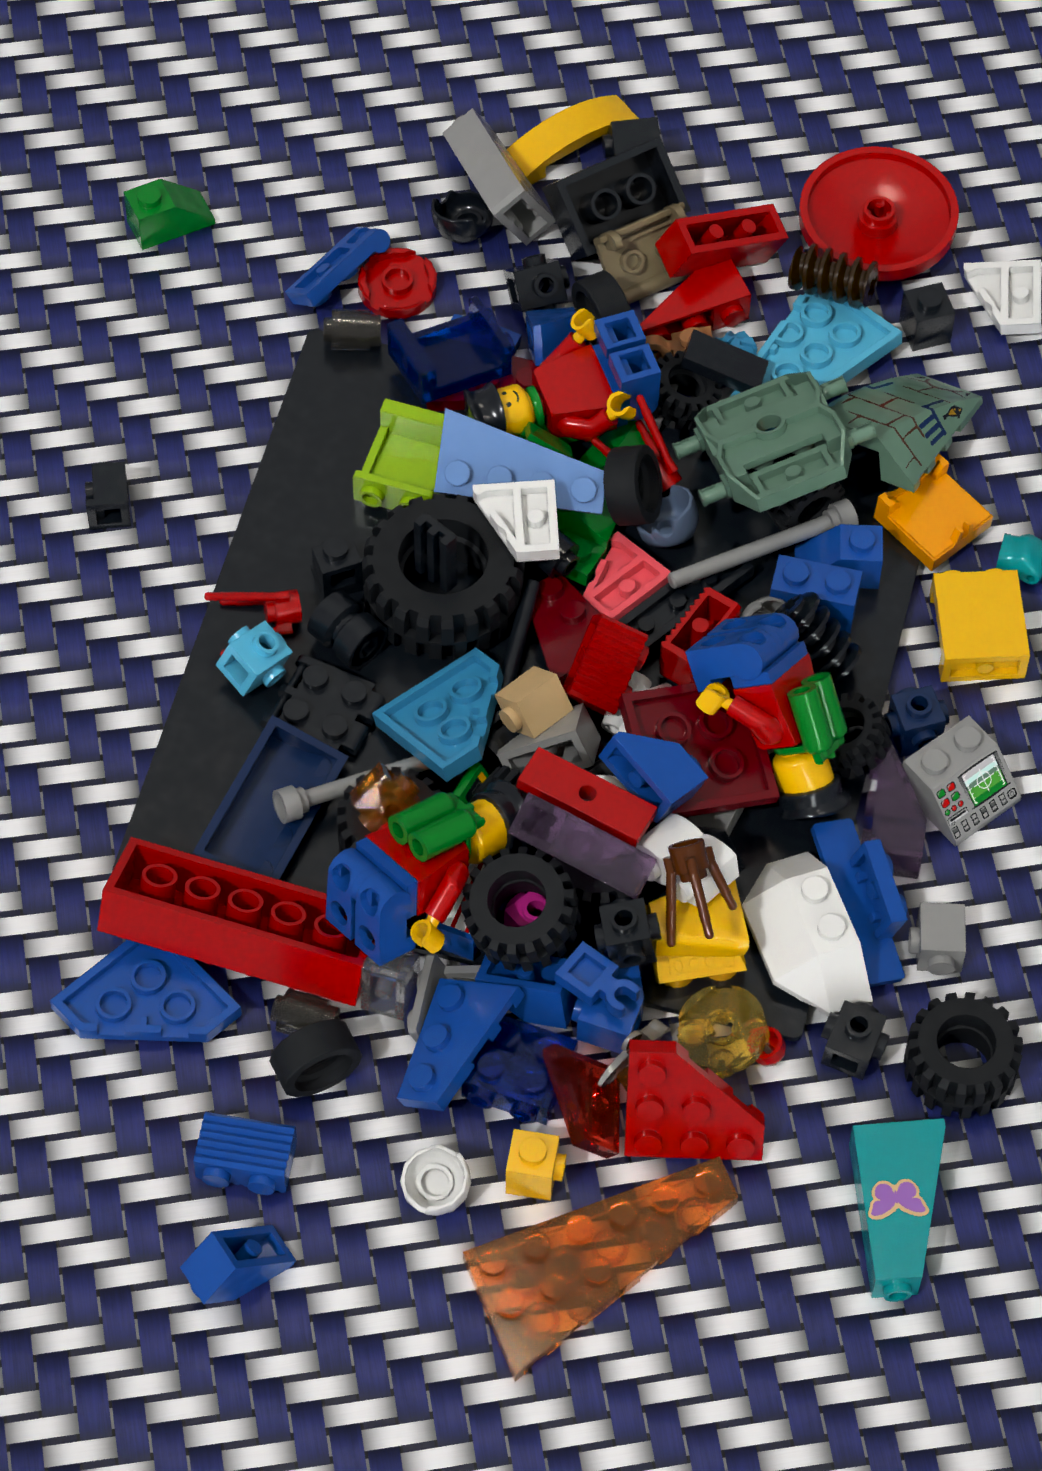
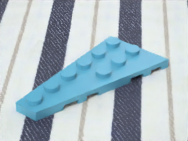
[730,291,903,431]

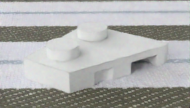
[964,259,1042,335]
[473,479,560,562]

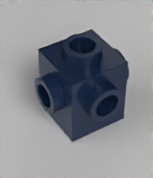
[884,685,950,757]

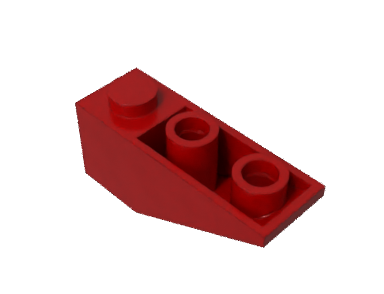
[640,259,751,351]

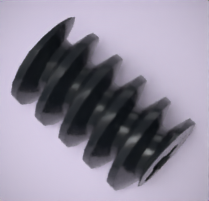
[774,592,862,683]

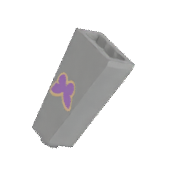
[442,108,556,246]

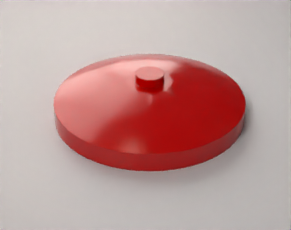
[799,146,959,281]

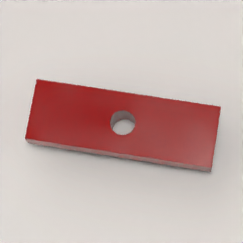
[516,747,658,848]

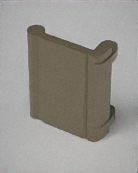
[593,202,690,304]

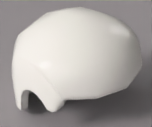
[400,1144,471,1216]

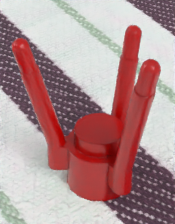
[591,394,683,492]
[204,589,302,656]

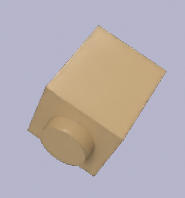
[494,666,574,739]

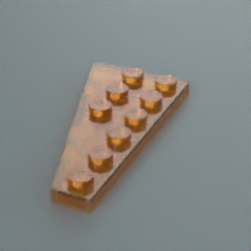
[463,1156,738,1382]

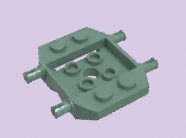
[672,371,877,513]

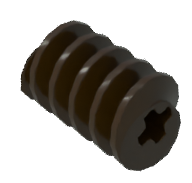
[788,243,878,309]

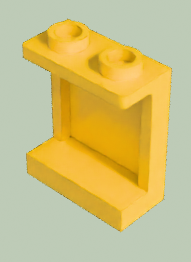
[929,568,1030,682]

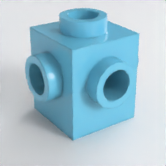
[215,620,293,697]

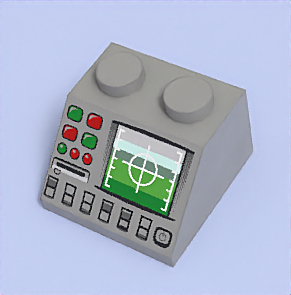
[898,715,1022,847]

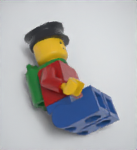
[463,308,661,444]
[685,613,851,820]
[325,780,531,966]

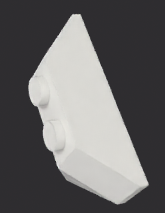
[742,852,873,1016]

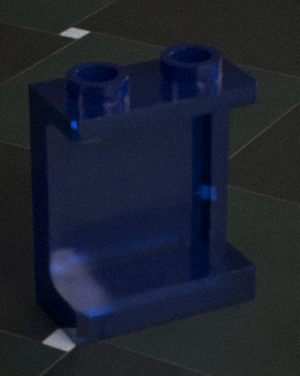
[387,295,515,404]

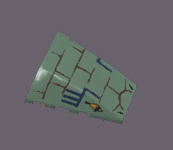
[811,373,983,493]

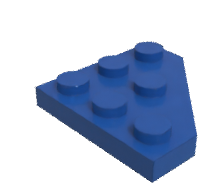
[50,939,242,1042]

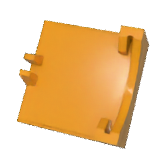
[874,454,994,571]

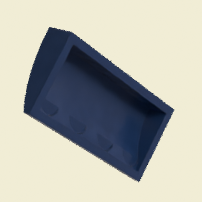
[192,715,349,880]

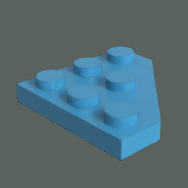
[372,648,504,782]

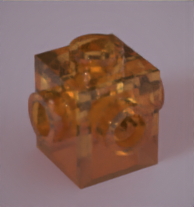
[349,761,421,832]

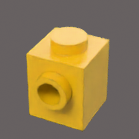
[505,1129,567,1201]

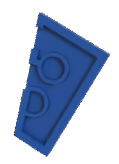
[397,978,525,1111]

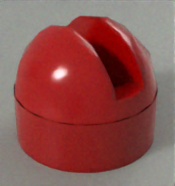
[747,1026,786,1067]

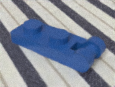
[285,227,390,307]

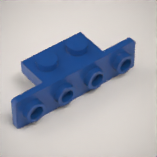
[811,818,908,987]

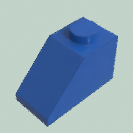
[526,307,586,366]
[794,524,883,589]
[598,731,708,824]
[475,954,578,1029]
[180,1225,296,1304]

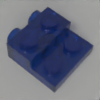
[461,1016,578,1125]

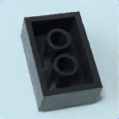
[542,137,691,261]

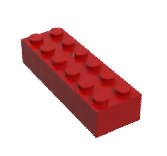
[97,836,375,1006]

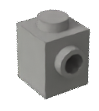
[908,902,966,975]

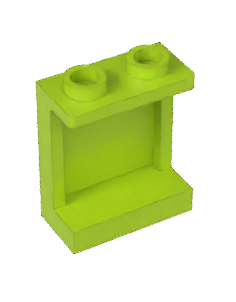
[353,398,444,510]

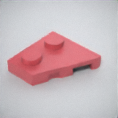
[583,531,671,620]

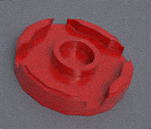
[358,248,437,319]

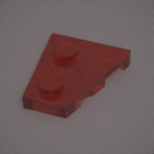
[542,1043,620,1159]

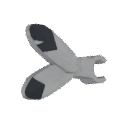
[598,1018,671,1088]

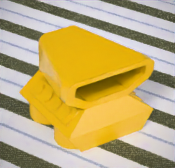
[646,880,749,988]

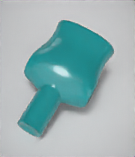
[996,533,1042,584]

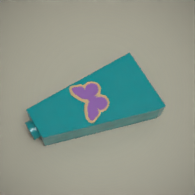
[849,1118,946,1302]

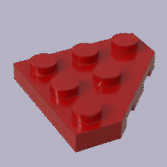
[624,1040,765,1161]

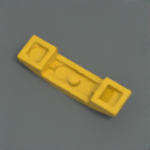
[507,95,639,185]

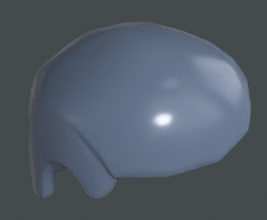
[635,485,699,548]

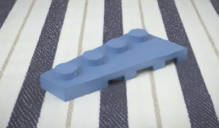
[434,408,605,515]

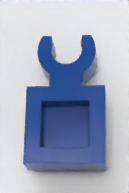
[555,941,640,1018]

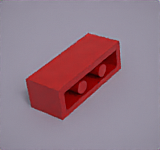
[655,204,789,278]

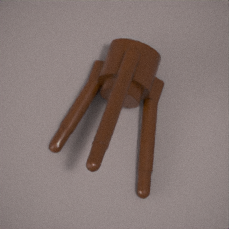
[663,838,737,947]

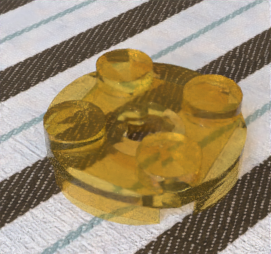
[677,985,770,1079]

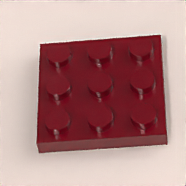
[618,678,780,823]

